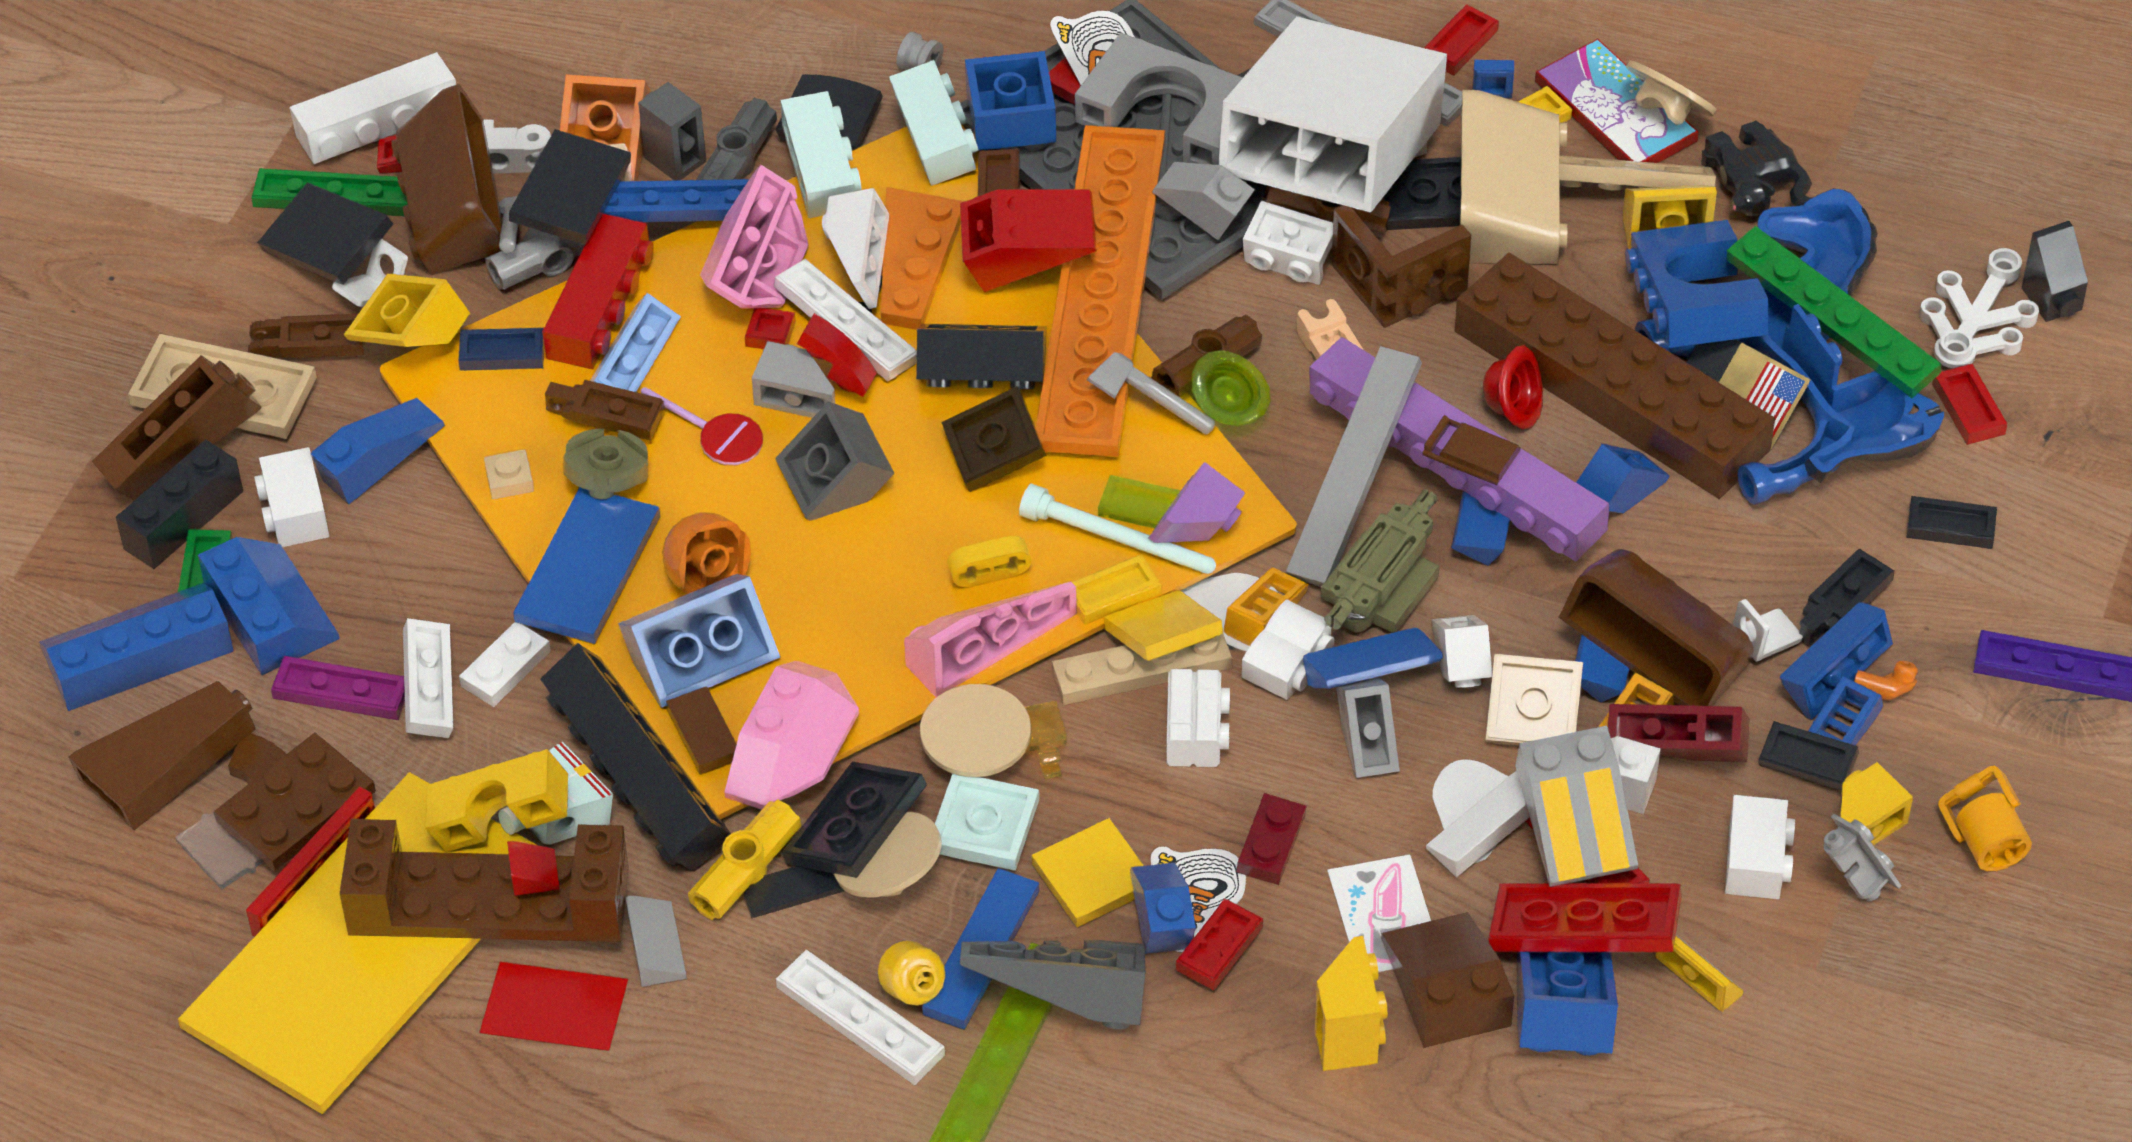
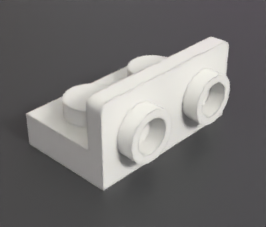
[1243,201,1333,285]

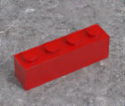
[542,214,654,370]

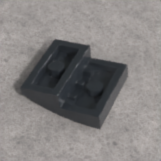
[775,74,883,151]

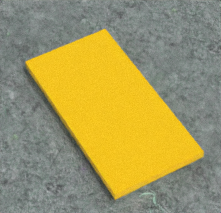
[178,772,537,1115]

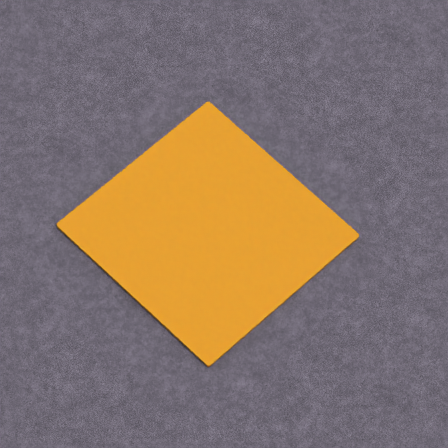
[380,125,1297,819]

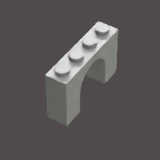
[1075,32,1243,165]

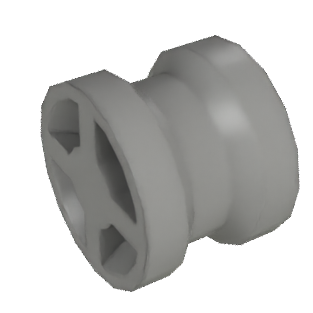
[896,31,944,71]

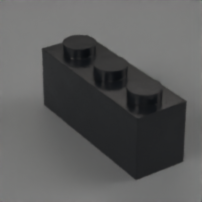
[116,439,244,569]

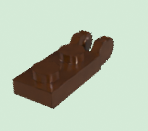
[248,313,365,359]

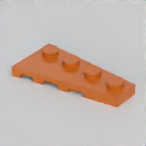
[881,187,965,330]

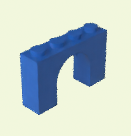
[1625,220,1768,348]

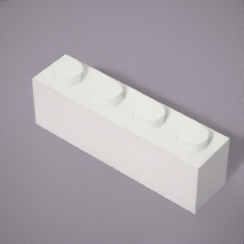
[290,52,456,164]

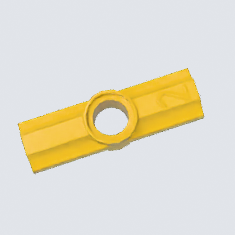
[688,799,802,920]

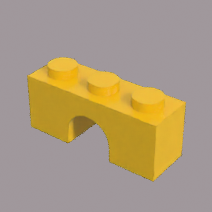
[425,749,568,852]

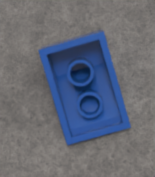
[1517,952,1618,1056]

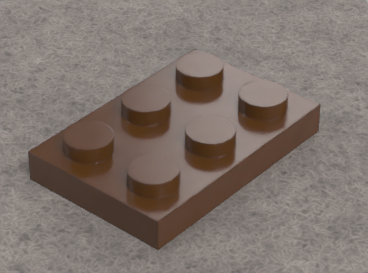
[214,732,376,871]

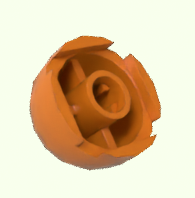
[662,512,751,594]

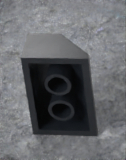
[916,323,1047,389]

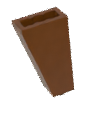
[68,681,256,830]

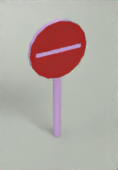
[641,387,763,465]

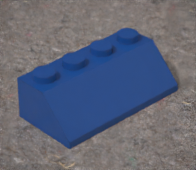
[39,583,234,711]

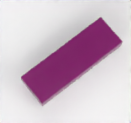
[271,656,405,720]

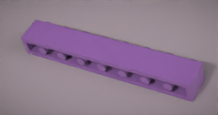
[1309,337,1609,562]

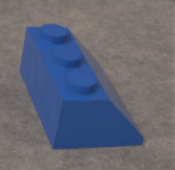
[198,537,340,675]

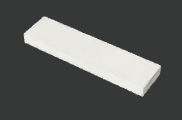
[774,259,917,381]
[776,950,945,1085]

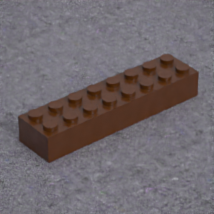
[1454,252,1775,499]

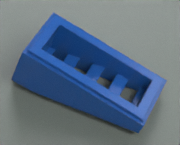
[1808,676,1883,746]

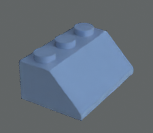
[618,574,780,707]

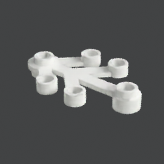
[1919,248,2039,369]

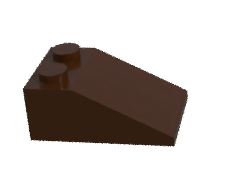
[1381,912,1514,1048]

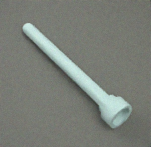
[1019,483,1216,574]

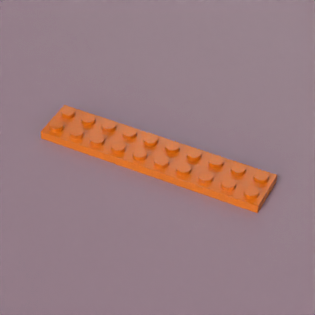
[1036,125,1166,457]

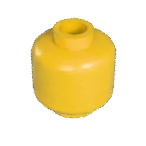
[878,940,946,1006]

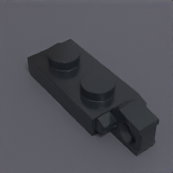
[1799,549,1895,647]

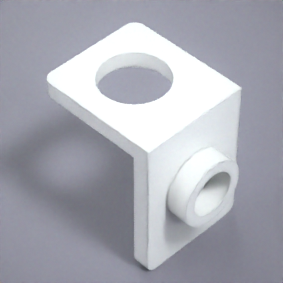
[332,239,408,307]
[1733,599,1803,662]

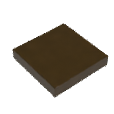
[941,386,1047,492]

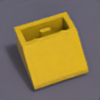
[1315,936,1388,1071]

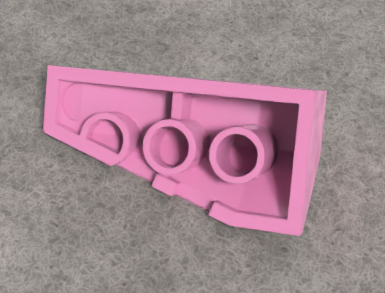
[904,582,1077,697]

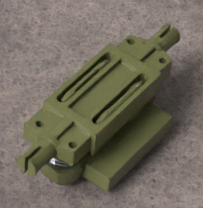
[1321,489,1440,633]

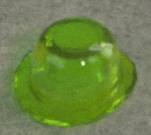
[1192,350,1271,426]

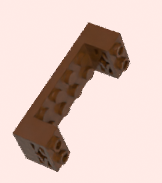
[339,819,629,942]

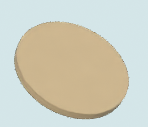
[1626,60,1717,125]
[920,684,1031,777]
[834,812,942,898]

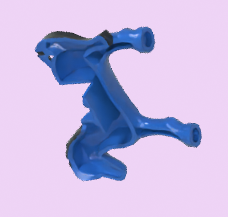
[1635,188,1944,505]

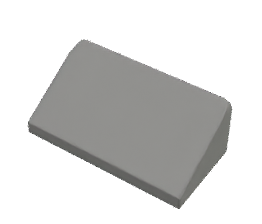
[625,896,687,987]

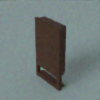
[1422,415,1521,486]

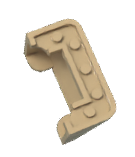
[1460,90,1567,264]

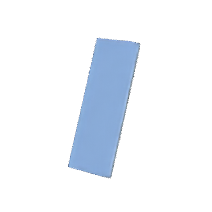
[590,293,681,392]

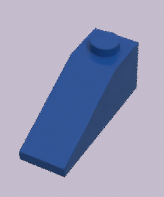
[310,398,445,504]

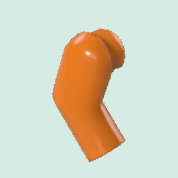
[1854,661,1918,700]

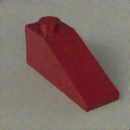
[1608,704,1750,762]

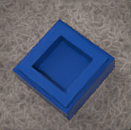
[1472,59,1514,98]

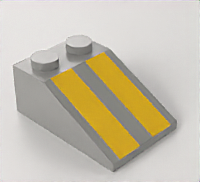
[1515,726,1638,887]

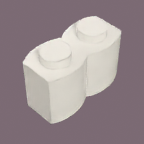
[1242,600,1335,700]

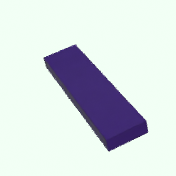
[1973,630,2132,702]

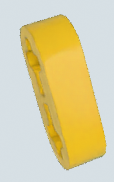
[947,536,1032,587]

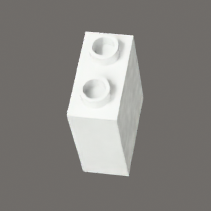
[1219,16,1447,212]

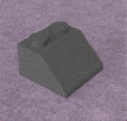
[775,401,894,520]

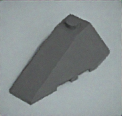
[960,940,1145,1029]

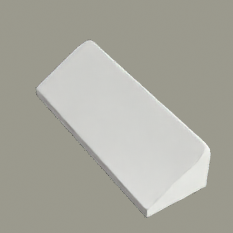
[1426,770,1530,878]

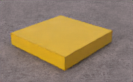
[1104,590,1223,661]
[1032,818,1144,928]

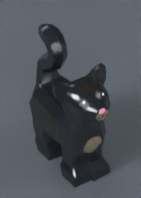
[1701,120,1813,218]

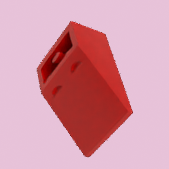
[960,189,1096,292]

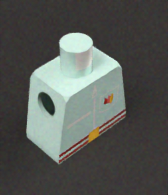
[498,742,613,845]

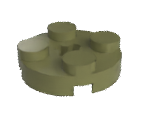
[563,429,648,499]

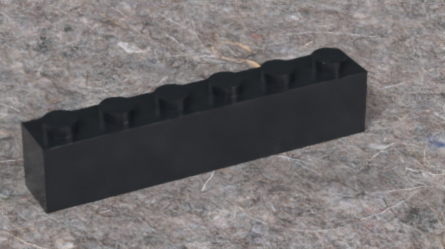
[540,643,731,871]

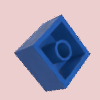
[965,51,1056,151]

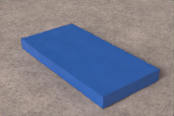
[513,487,660,644]

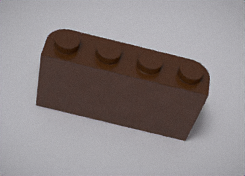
[392,84,502,275]
[1558,549,1753,706]

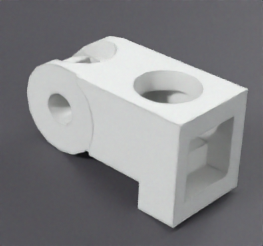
[484,120,551,173]

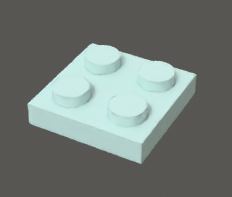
[935,773,1039,871]

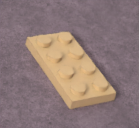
[128,334,317,439]

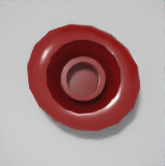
[1483,345,1543,429]

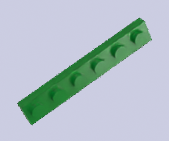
[1726,226,1941,398]

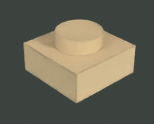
[484,449,534,500]

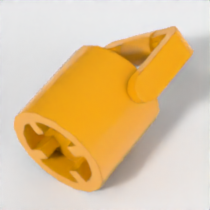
[1938,766,2032,871]

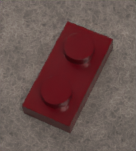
[1236,793,1307,885]

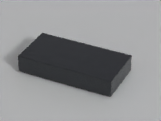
[1906,496,1997,549]
[1758,721,1859,791]

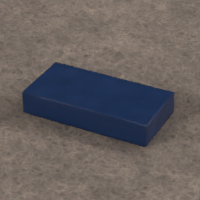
[458,328,544,371]

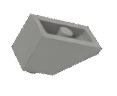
[1152,162,1255,240]
[752,341,835,418]
[1336,678,1400,778]

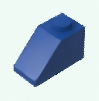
[1576,444,1670,514]
[1130,863,1196,954]

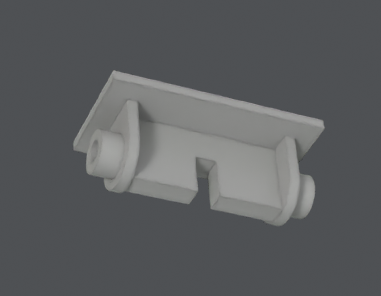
[1824,814,1902,901]

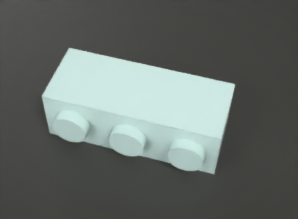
[889,60,979,186]
[781,91,862,218]

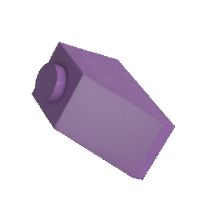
[1148,462,1245,543]

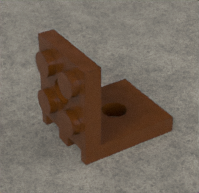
[1331,205,1472,328]

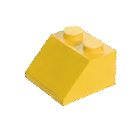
[1622,185,1717,249]
[344,273,470,347]

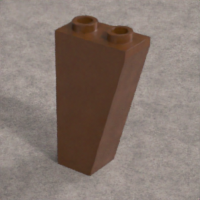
[92,355,262,500]

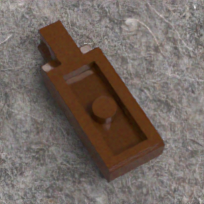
[545,380,665,441]

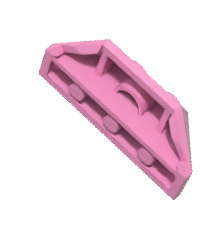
[700,165,808,308]
[724,661,859,809]

